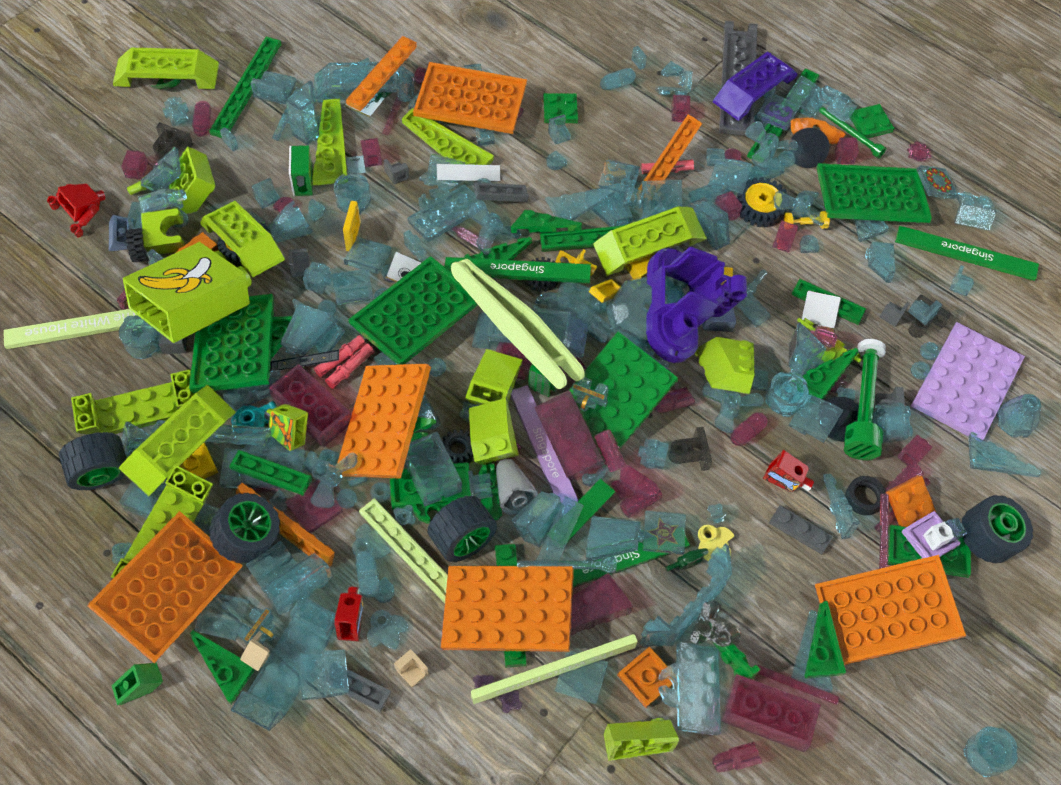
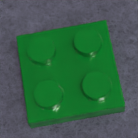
[543,93,578,124]
[849,104,894,138]

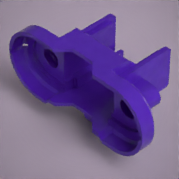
[646,247,747,363]

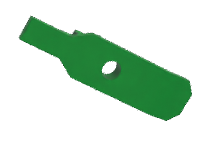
[478,463,502,520]

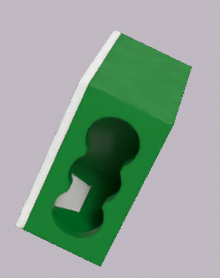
[289,145,313,196]

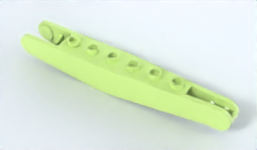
[451,259,584,389]

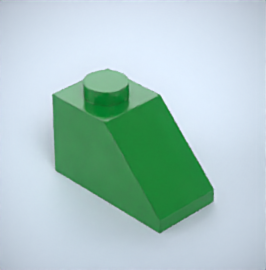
[111,662,163,705]

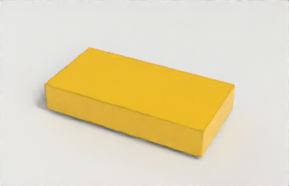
[589,279,624,303]

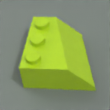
[169,147,216,215]
[695,337,754,394]
[604,718,679,761]

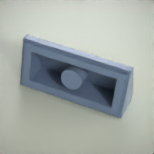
[109,215,131,251]

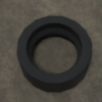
[845,476,886,515]

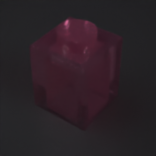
[671,95,690,122]
[360,138,382,168]
[835,138,859,164]
[121,150,149,180]
[714,191,742,222]
[772,221,798,252]
[898,435,933,470]

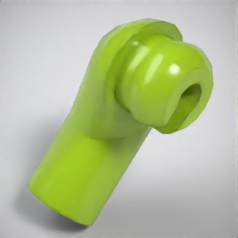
[127,176,153,195]

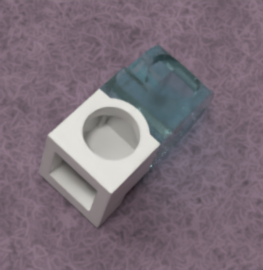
[923,518,968,551]

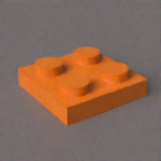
[886,475,936,527]
[617,646,678,708]

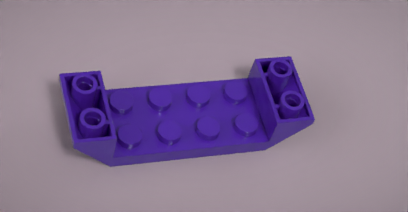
[713,51,798,121]

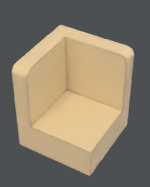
[240,631,271,671]
[394,649,428,687]

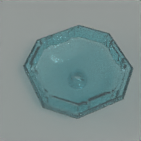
[606,276,683,350]

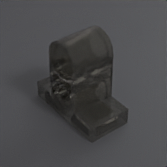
[153,122,193,163]
[908,294,952,338]
[668,427,712,471]
[689,600,742,647]

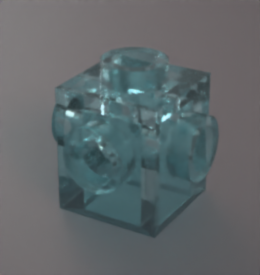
[162,97,189,126]
[303,261,332,294]
[638,439,669,470]

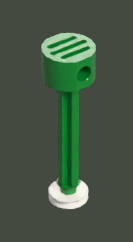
[843,339,886,460]

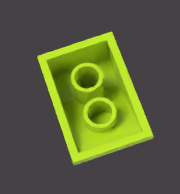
[469,398,519,465]

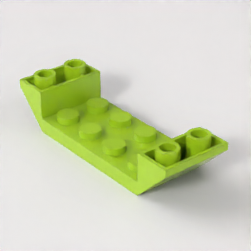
[113,47,219,89]
[200,201,285,277]
[593,206,707,276]
[71,369,195,435]
[119,385,236,496]
[111,465,213,578]

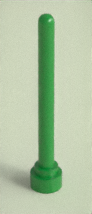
[819,107,887,159]

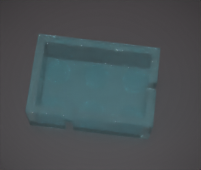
[405,432,462,507]

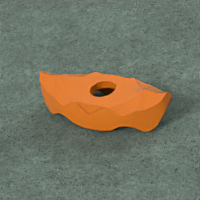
[791,118,845,145]

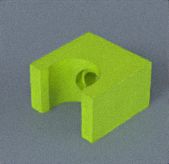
[141,208,186,256]

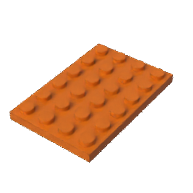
[413,62,527,134]
[334,364,431,478]
[87,511,243,663]
[815,555,966,665]
[441,566,574,652]

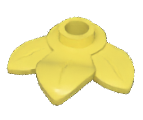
[698,525,734,561]

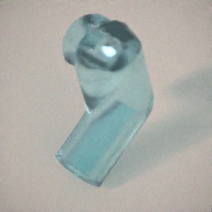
[582,465,609,487]

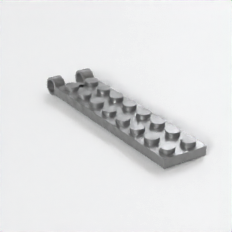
[719,21,758,136]

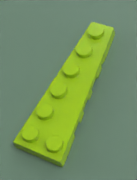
[312,98,348,185]
[402,108,494,165]

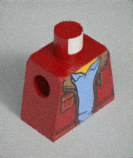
[763,450,814,492]
[334,587,363,642]

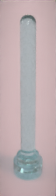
[517,557,616,573]

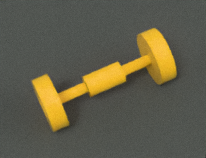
[783,211,830,230]

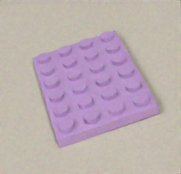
[911,322,1025,443]

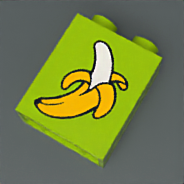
[122,242,251,343]

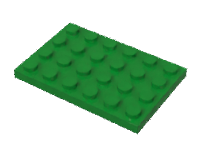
[816,163,932,223]
[348,256,478,365]
[189,293,274,394]
[544,332,678,469]

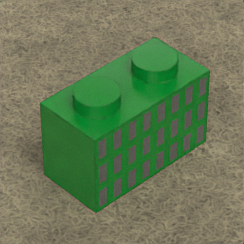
[528,364,557,397]

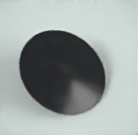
[788,128,830,168]
[819,397,859,442]

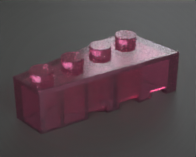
[570,573,633,636]

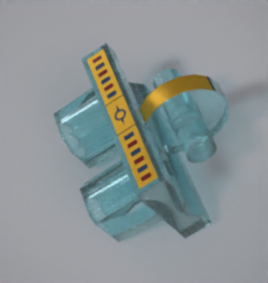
[572,377,609,411]
[236,607,275,646]

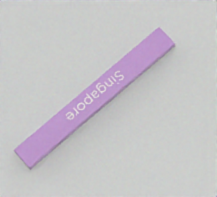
[511,385,578,517]

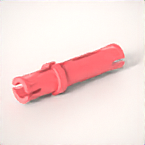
[641,159,694,174]
[314,335,366,378]
[325,344,374,389]

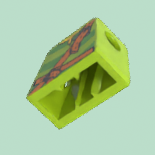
[264,404,308,451]

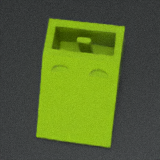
[465,349,523,406]

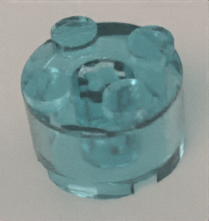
[334,173,371,215]
[119,315,160,359]
[765,371,809,417]
[873,402,913,443]
[963,726,1018,777]

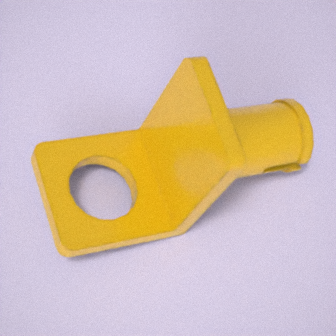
[555,249,597,276]

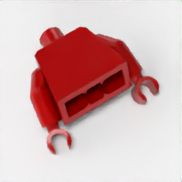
[47,183,105,238]

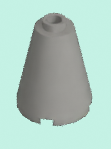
[496,459,539,515]

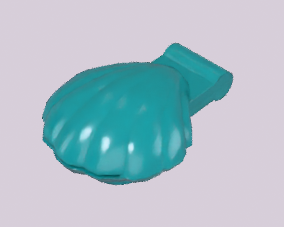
[231,401,277,439]

